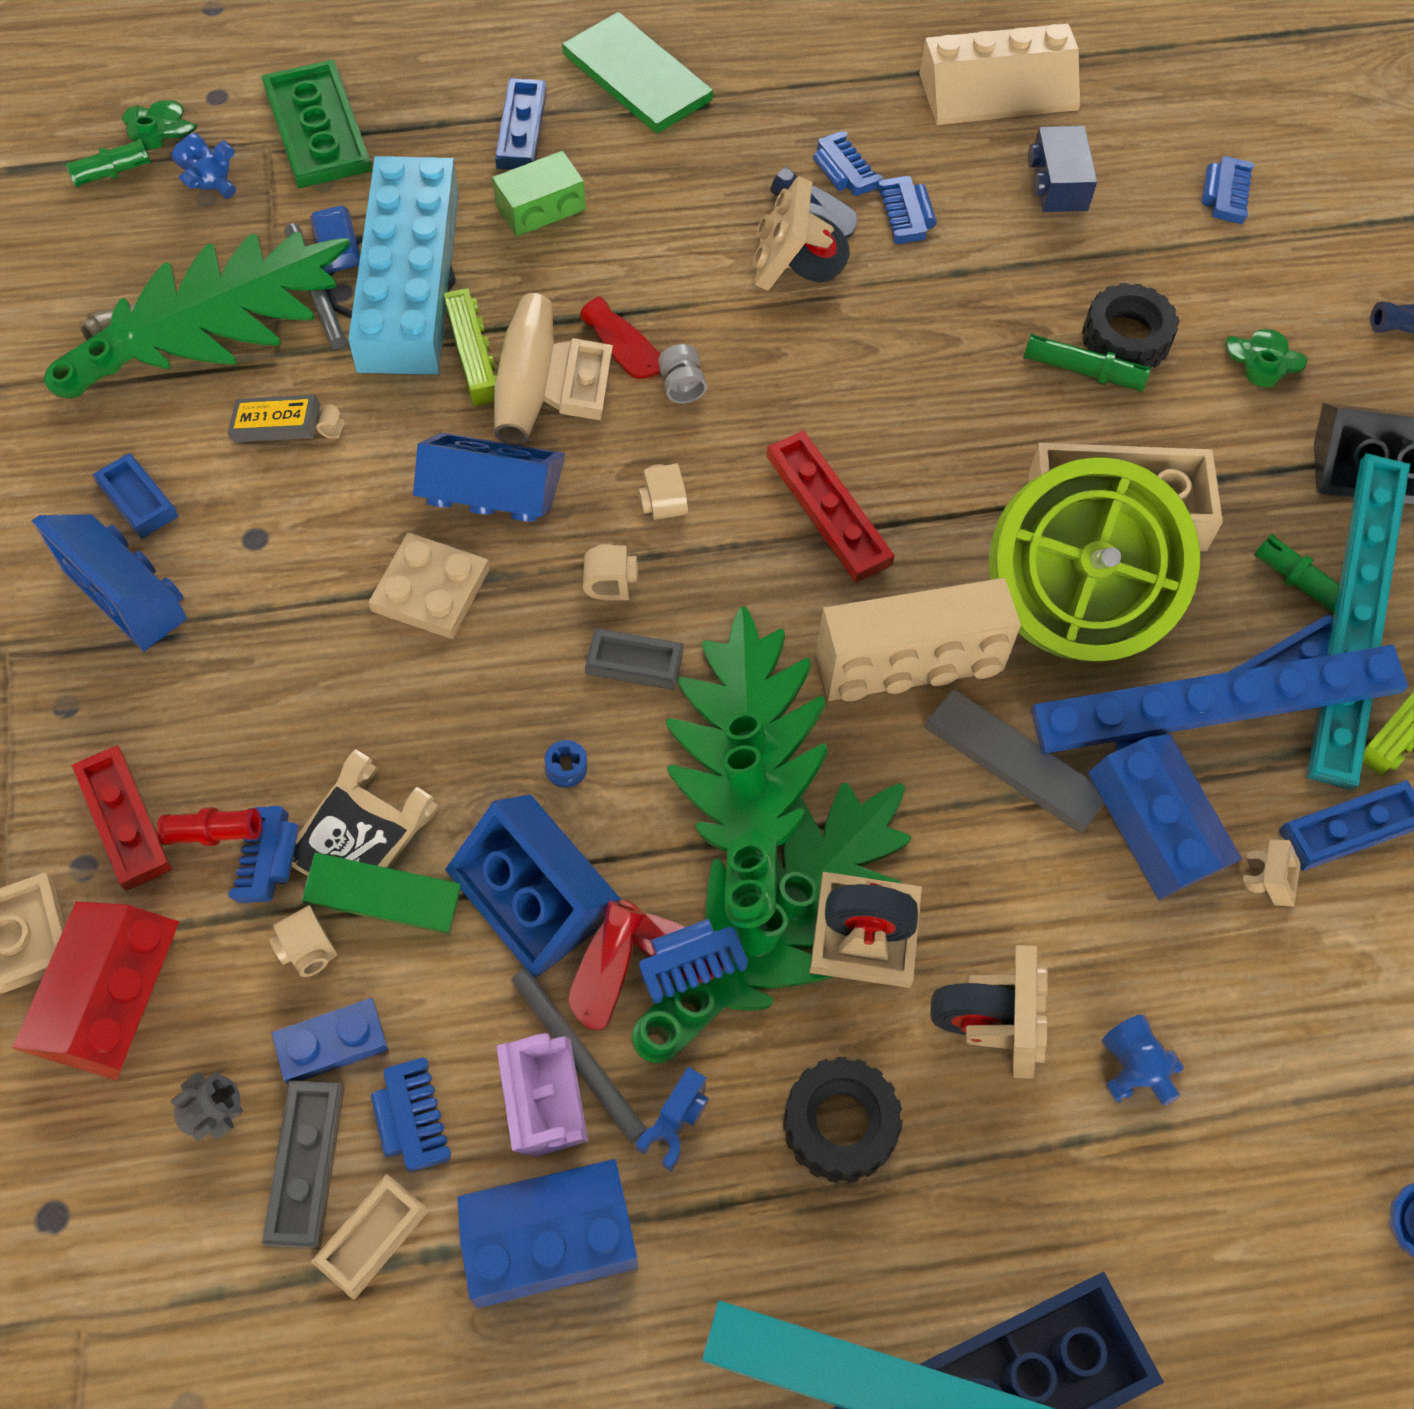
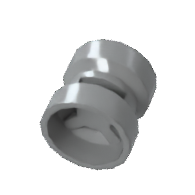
[658,344,707,404]

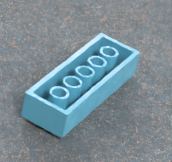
[348,156,459,375]

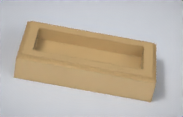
[311,1174,429,1300]

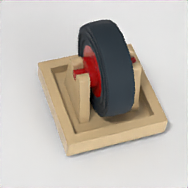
[753,176,850,291]
[810,872,922,988]
[930,945,1048,1079]

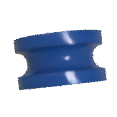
[544,740,587,788]

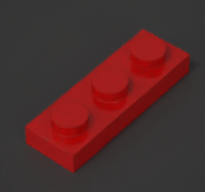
[71,745,173,891]

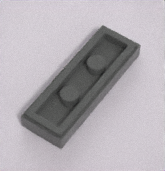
[262,1081,345,1250]

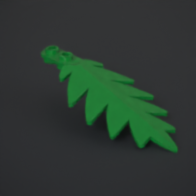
[44,232,351,399]
[666,606,828,928]
[631,782,911,1063]

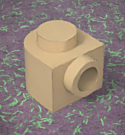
[638,463,688,521]
[583,544,638,601]
[269,905,338,977]

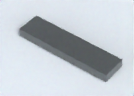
[925,688,1104,834]

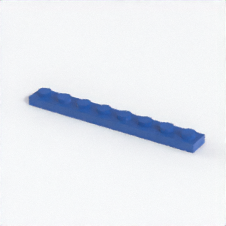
[1031,644,1408,754]

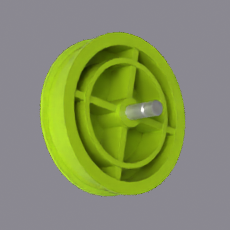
[989,457,1200,661]

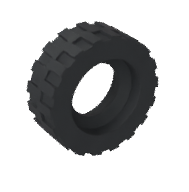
[1082,283,1179,368]
[783,1057,903,1183]

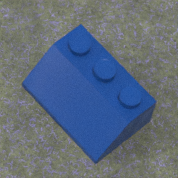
[413,433,565,522]
[31,514,187,652]
[1088,734,1243,900]
[445,794,621,977]
[458,1159,638,1308]

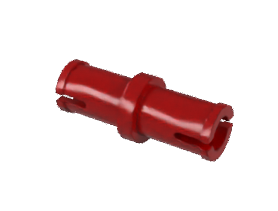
[157,807,262,847]

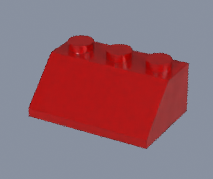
[13,901,180,1080]

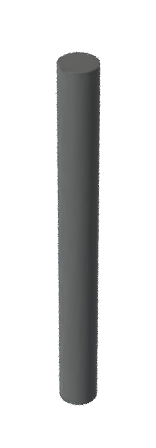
[284,224,346,349]
[511,969,647,1144]

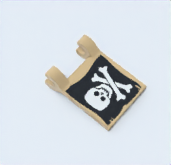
[291,749,439,878]

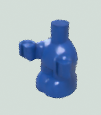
[171,133,236,199]
[1102,1014,1184,1106]

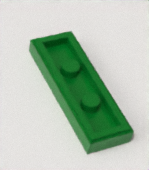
[301,852,462,935]

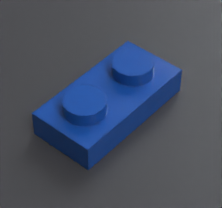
[271,998,389,1085]

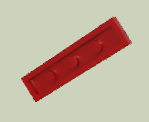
[766,430,895,583]

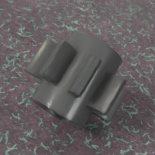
[171,1071,243,1141]

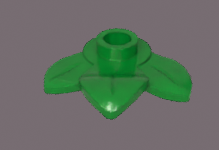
[122,100,197,150]
[1225,329,1307,387]

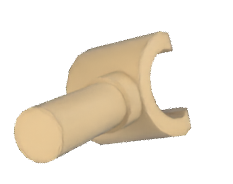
[316,404,345,439]

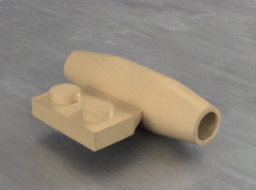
[494,293,613,445]

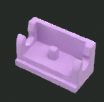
[496,1033,588,1157]

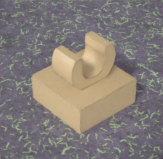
[1243,840,1300,907]

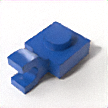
[635,1067,709,1172]

